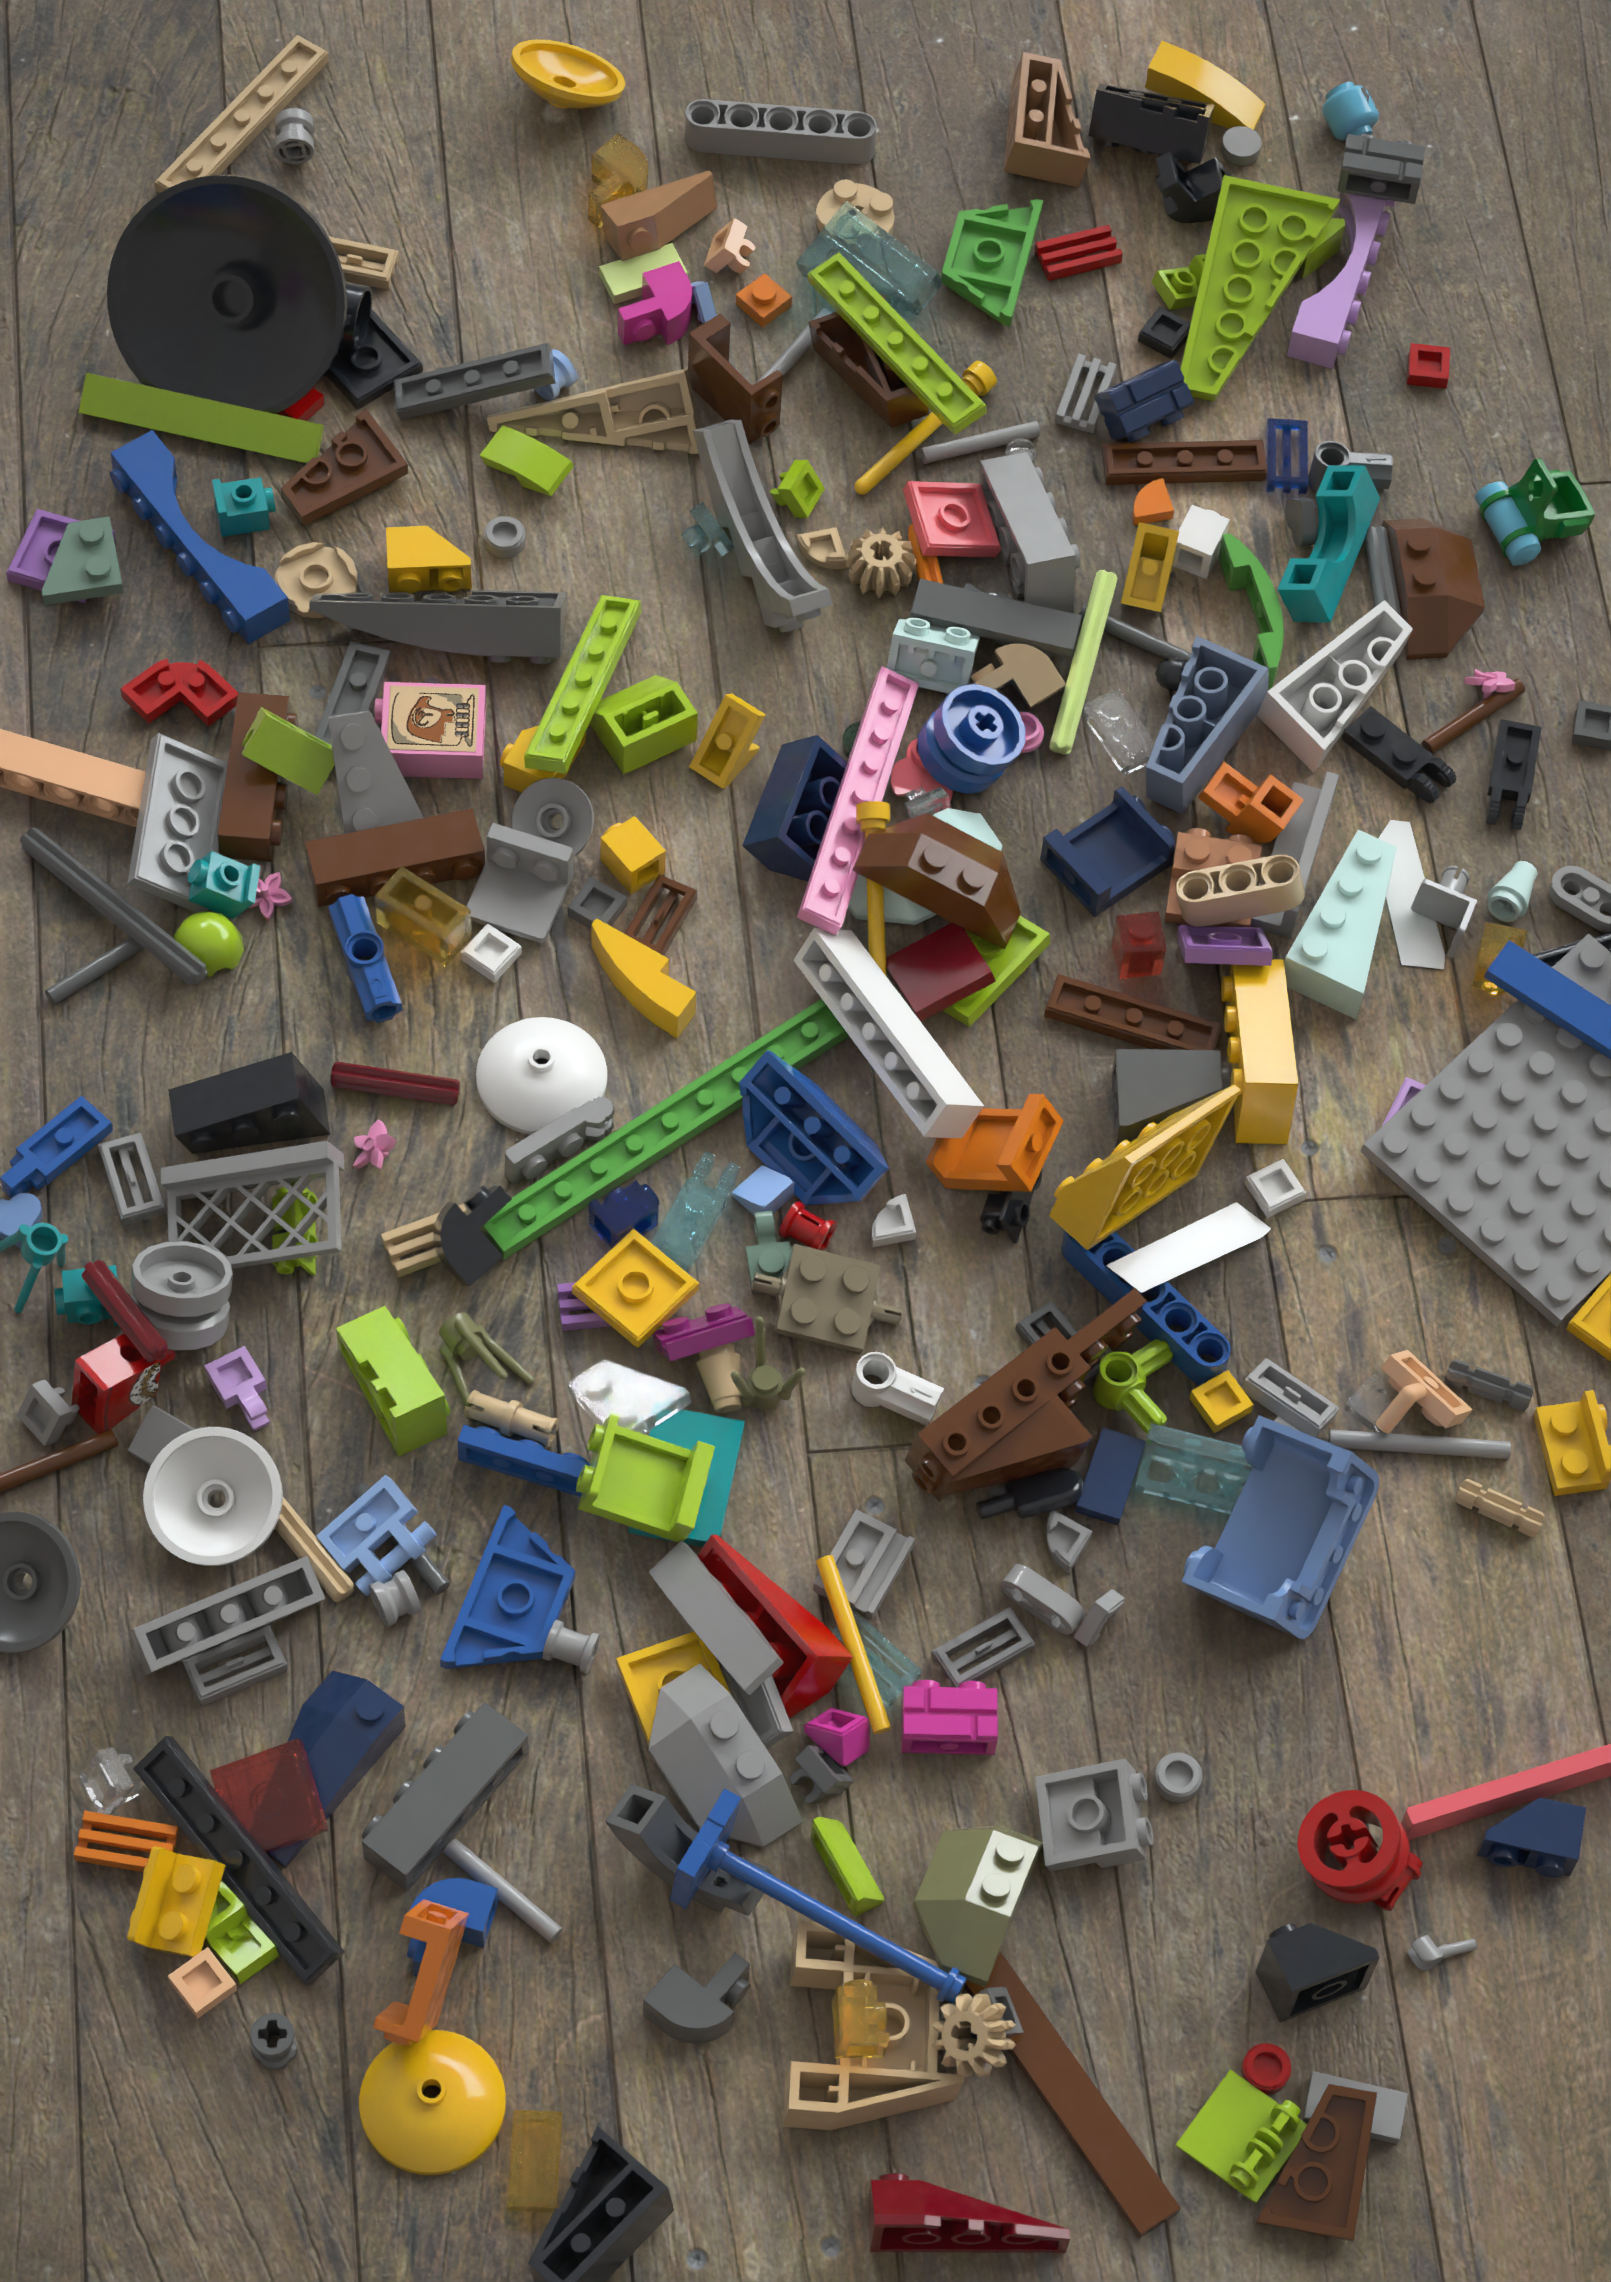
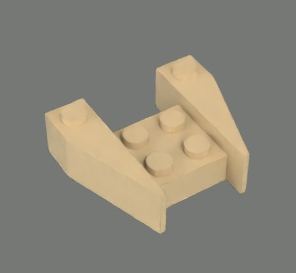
[783,1921,967,2130]

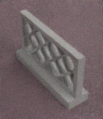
[161,1141,345,1269]

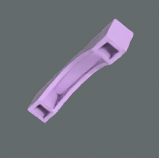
[1287,192,1396,369]

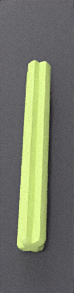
[1049,570,1118,755]

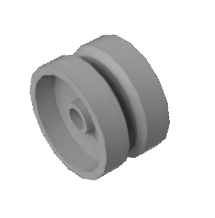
[131,1241,233,1350]

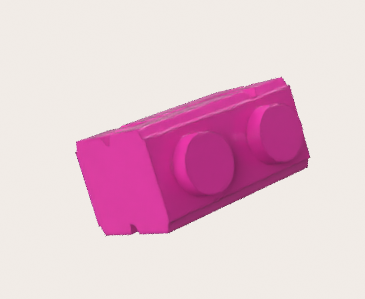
[901,1680,998,1755]

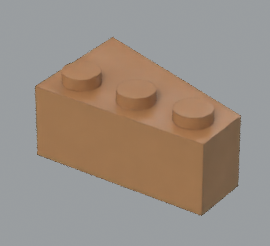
[1003,52,1091,188]

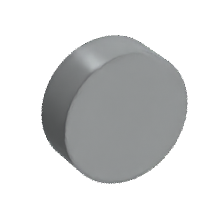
[1221,126,1261,165]
[484,516,525,558]
[1154,1752,1202,1803]

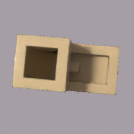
[971,644,1066,710]

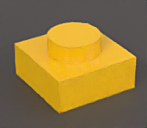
[1189,1370,1254,1433]

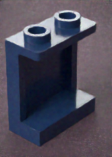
[1040,786,1176,917]

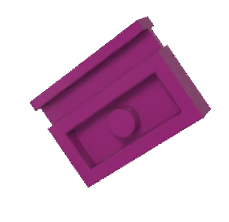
[652,1303,755,1361]

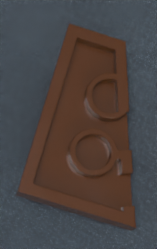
[281,408,408,526]

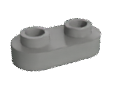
[1549,866,1611,932]

